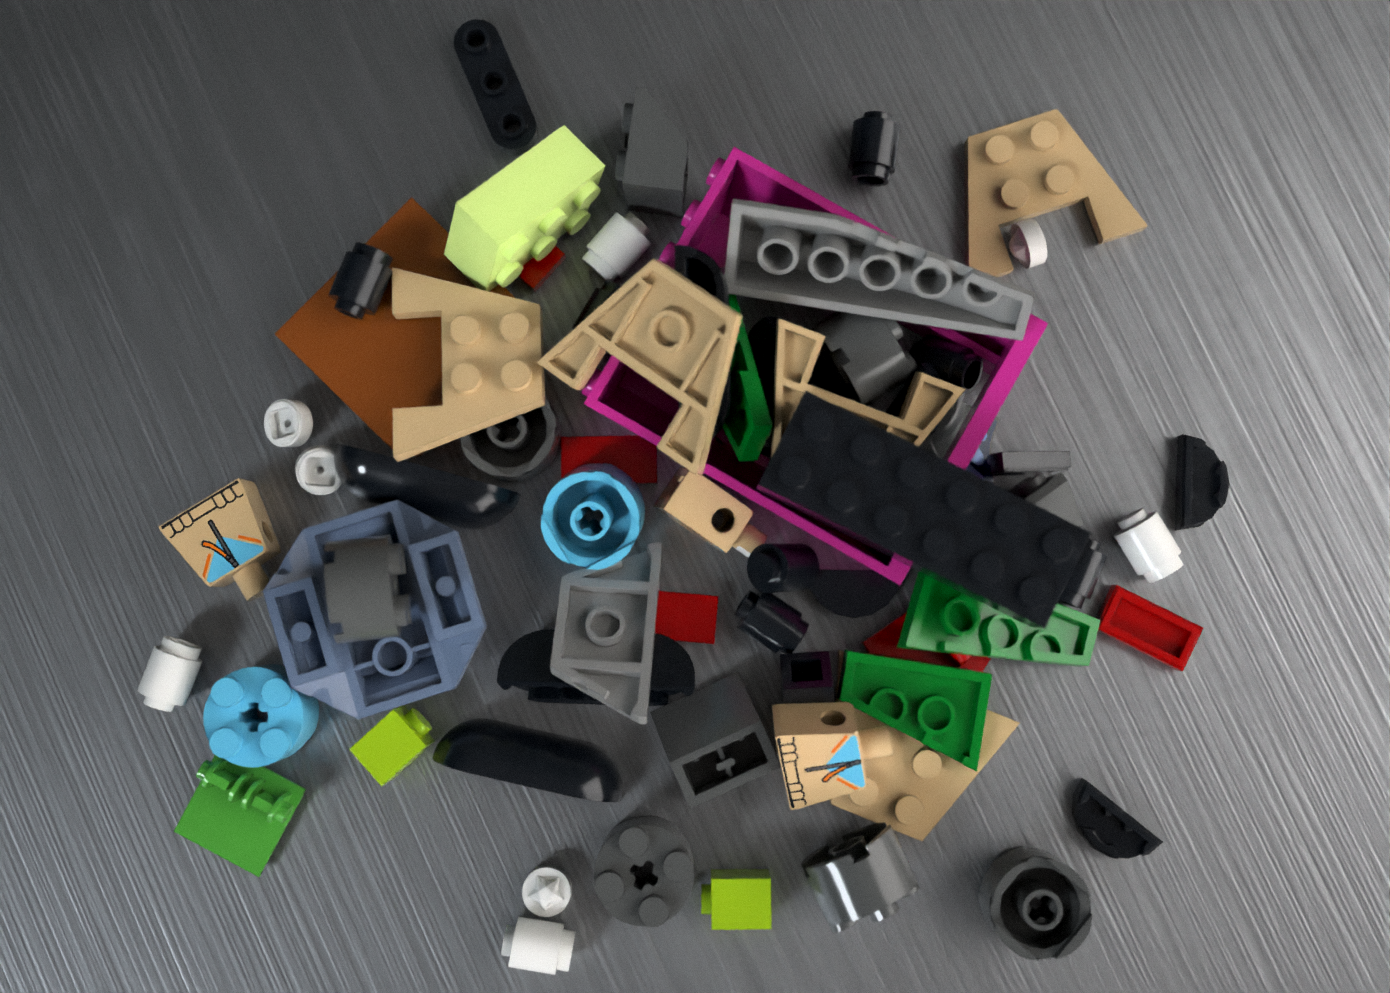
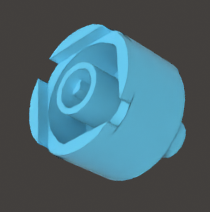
[541,463,645,570]
[203,664,319,768]

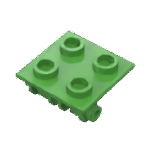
[174,755,306,877]

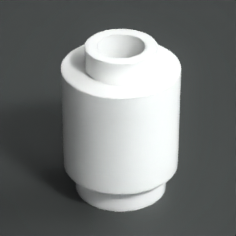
[582,211,651,281]
[1113,508,1183,583]
[137,636,202,712]
[501,916,576,975]

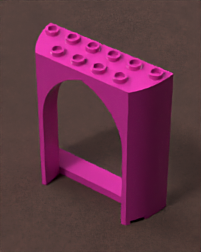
[582,147,1048,585]

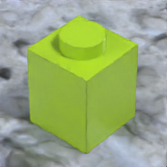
[349,705,435,786]
[701,869,772,930]

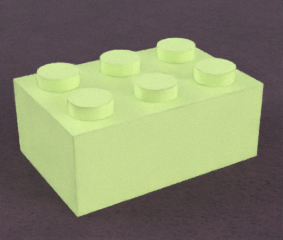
[444,125,606,291]

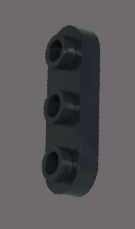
[454,19,538,155]

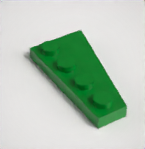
[897,571,1100,667]

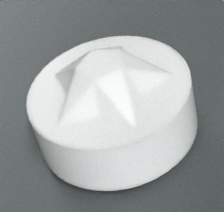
[1009,218,1047,269]
[264,399,313,447]
[295,445,342,495]
[522,864,572,917]

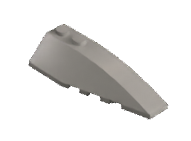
[724,199,1035,341]

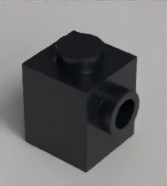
[780,651,834,704]

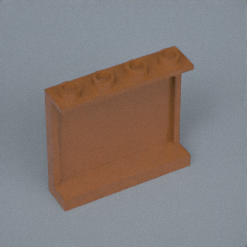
[275,197,515,460]

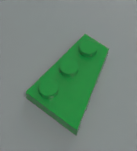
[723,294,773,462]
[837,649,993,772]

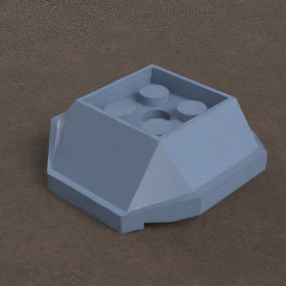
[263,500,487,719]

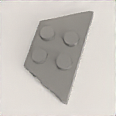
[550,542,662,724]

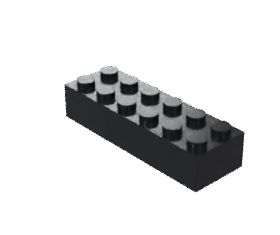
[756,390,1091,628]

